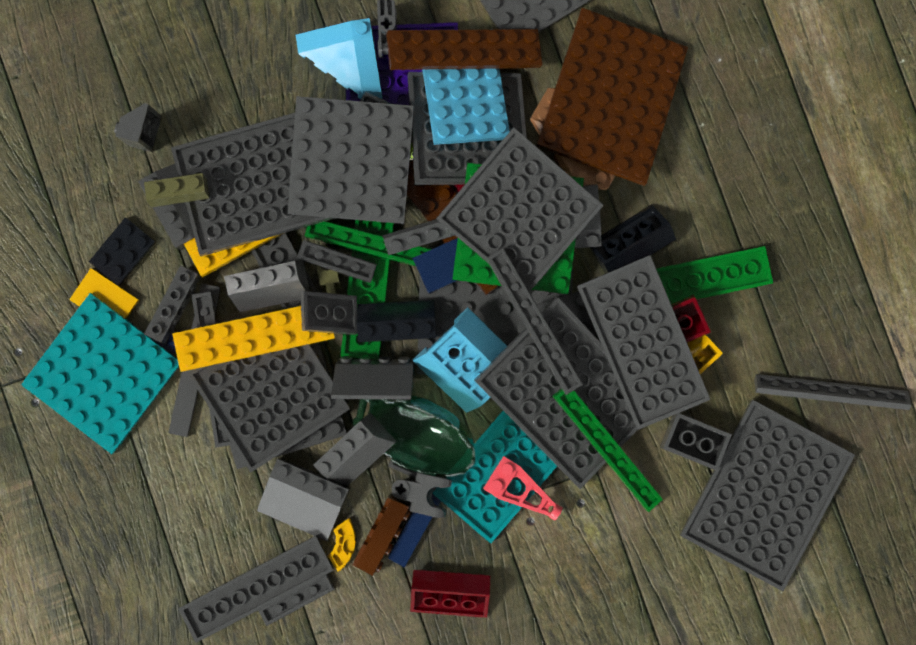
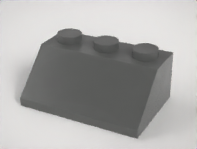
[114,103,162,152]

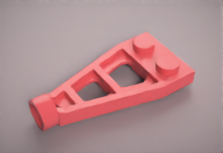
[483,456,563,521]

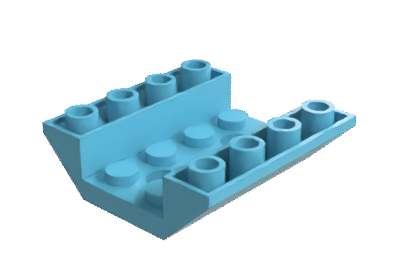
[412,307,507,413]

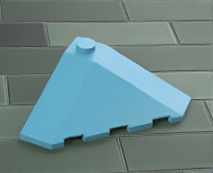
[296,18,383,99]

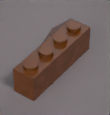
[352,495,411,576]

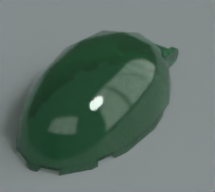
[353,394,476,477]

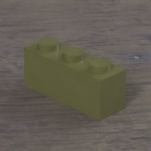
[144,173,209,207]

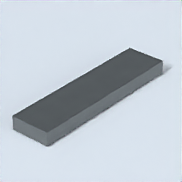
[297,240,377,283]
[258,574,335,626]

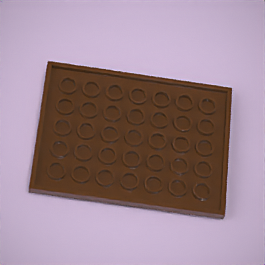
[536,8,688,186]

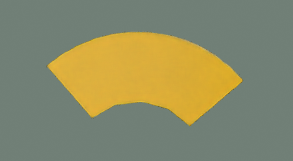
[328,518,356,572]

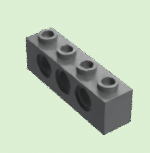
[144,265,202,345]

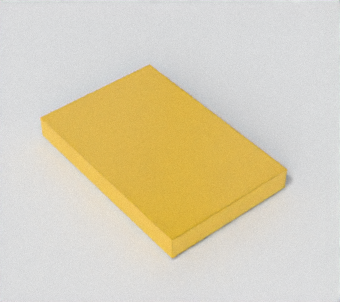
[69,268,139,319]

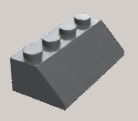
[224,260,310,312]
[314,412,397,486]

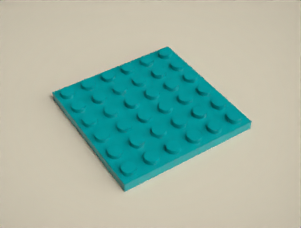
[21,293,179,454]

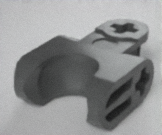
[377,0,397,58]
[392,472,452,518]

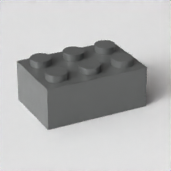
[660,413,732,471]

